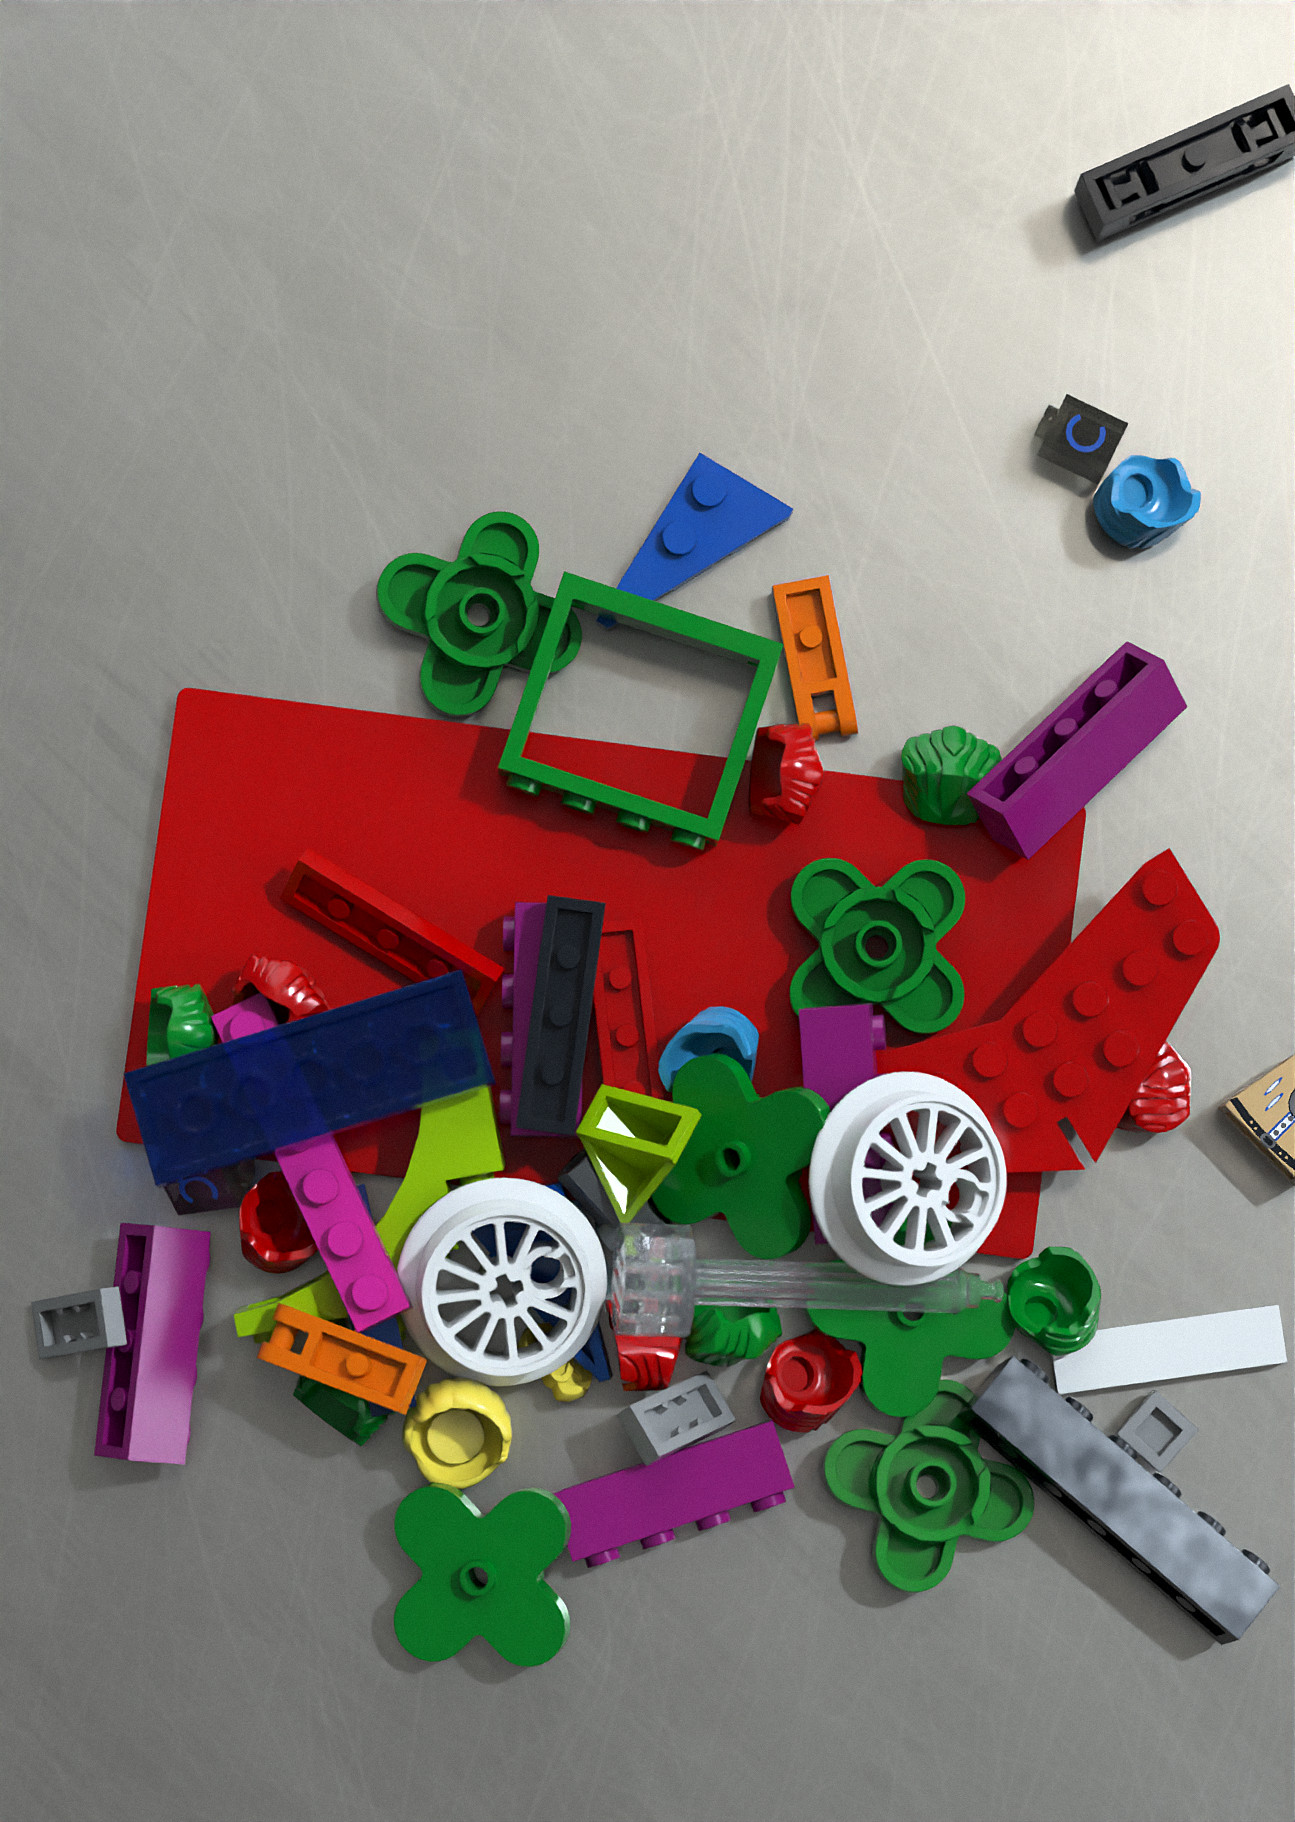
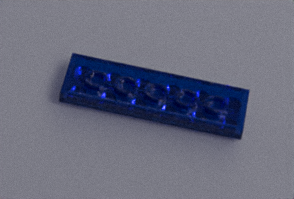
[123,970,497,1188]

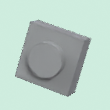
[1115,1390,1199,1473]

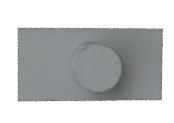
[31,1286,127,1359]
[617,1370,736,1466]

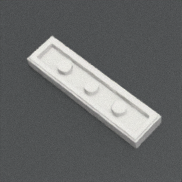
[1050,1305,1287,1394]

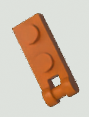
[772,575,858,741]
[256,1303,427,1415]

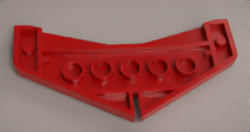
[772,848,1220,1177]

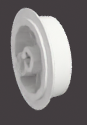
[809,1072,1007,1286]
[397,1178,607,1386]

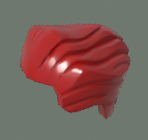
[749,723,825,825]
[231,954,333,1052]
[1116,1041,1192,1133]
[238,1171,318,1274]
[605,1289,683,1391]
[760,1329,863,1433]

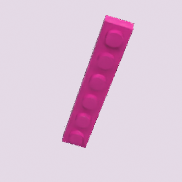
[211,992,413,1333]

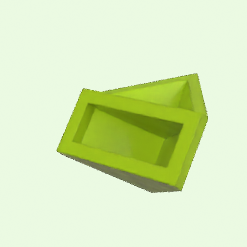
[576,1084,701,1229]

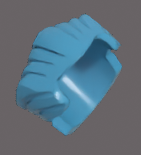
[1093,455,1201,549]
[658,1006,759,1092]

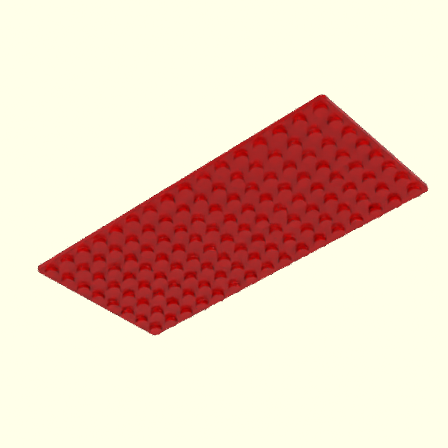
[116,688,1086,1259]

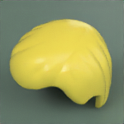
[402,1377,512,1489]

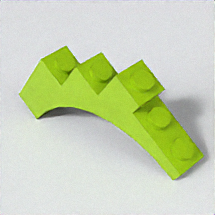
[234,1028,505,1344]

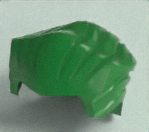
[901,725,1002,825]
[146,983,220,1086]
[1007,1246,1101,1356]
[678,1288,782,1367]
[293,1375,396,1446]

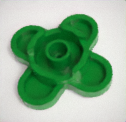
[376,511,582,717]
[789,858,965,1035]
[651,1053,831,1260]
[802,1215,1015,1417]
[821,1379,1035,1593]
[394,1483,571,1667]

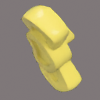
[517,1323,592,1402]

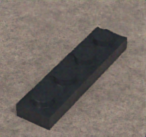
[516,895,606,1136]

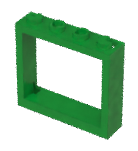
[498,571,784,851]

